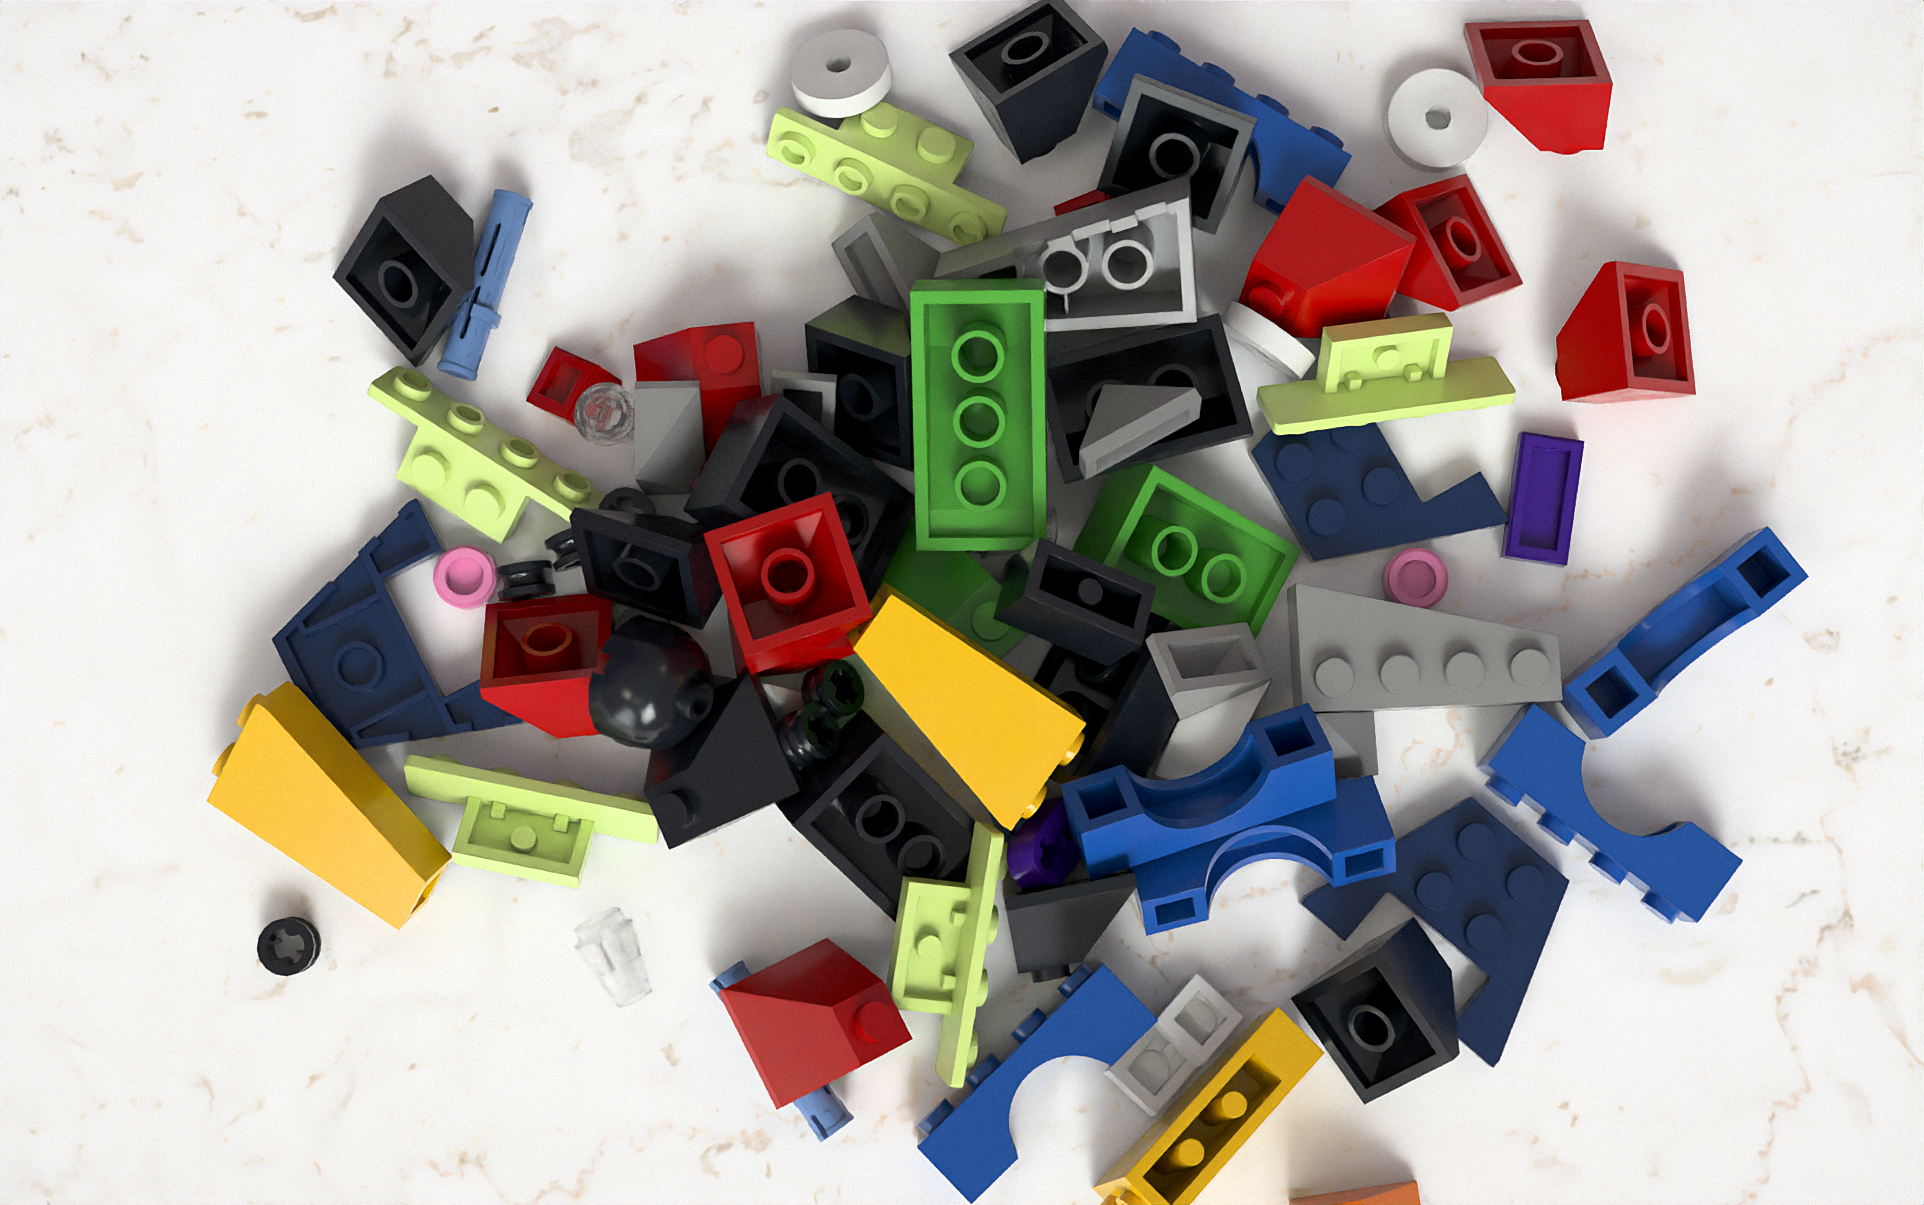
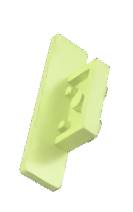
[766,100,1009,246]
[1256,312,1516,435]
[367,366,606,544]
[404,754,660,889]
[886,821,1008,1088]

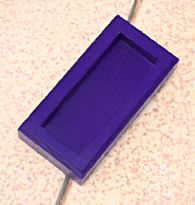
[1500,431,1585,568]

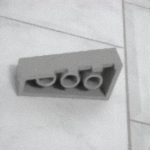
[933,175,1197,332]
[1287,583,1563,714]

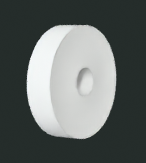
[789,29,892,118]
[1384,68,1489,173]
[1221,301,1316,380]

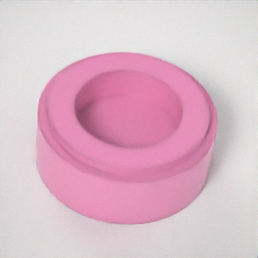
[433,545,500,610]
[1382,548,1448,609]

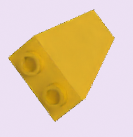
[847,582,1087,831]
[206,680,452,930]
[1092,1007,1325,1205]

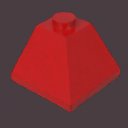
[1463,20,1613,155]
[1238,174,1418,338]
[1373,174,1524,312]
[1555,260,1696,404]
[633,321,765,461]
[703,492,873,674]
[479,593,616,739]
[718,938,913,1110]

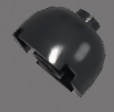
[588,616,714,750]

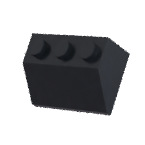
[1047,313,1254,484]
[1033,612,1184,787]

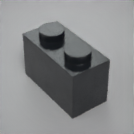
[993,537,1157,667]

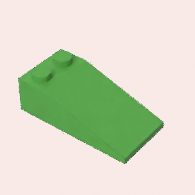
[910,278,1047,551]

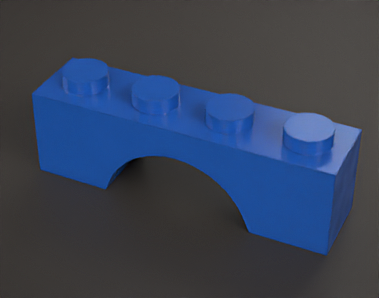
[1092,27,1352,217]
[1559,526,1809,740]
[1061,702,1337,881]
[1476,703,1743,925]
[1127,775,1396,936]
[917,961,1158,1205]

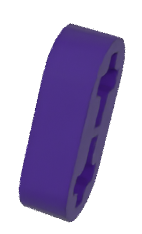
[1007,796,1081,891]

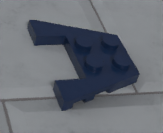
[1248,314,1509,564]
[271,498,526,750]
[1298,797,1570,1068]

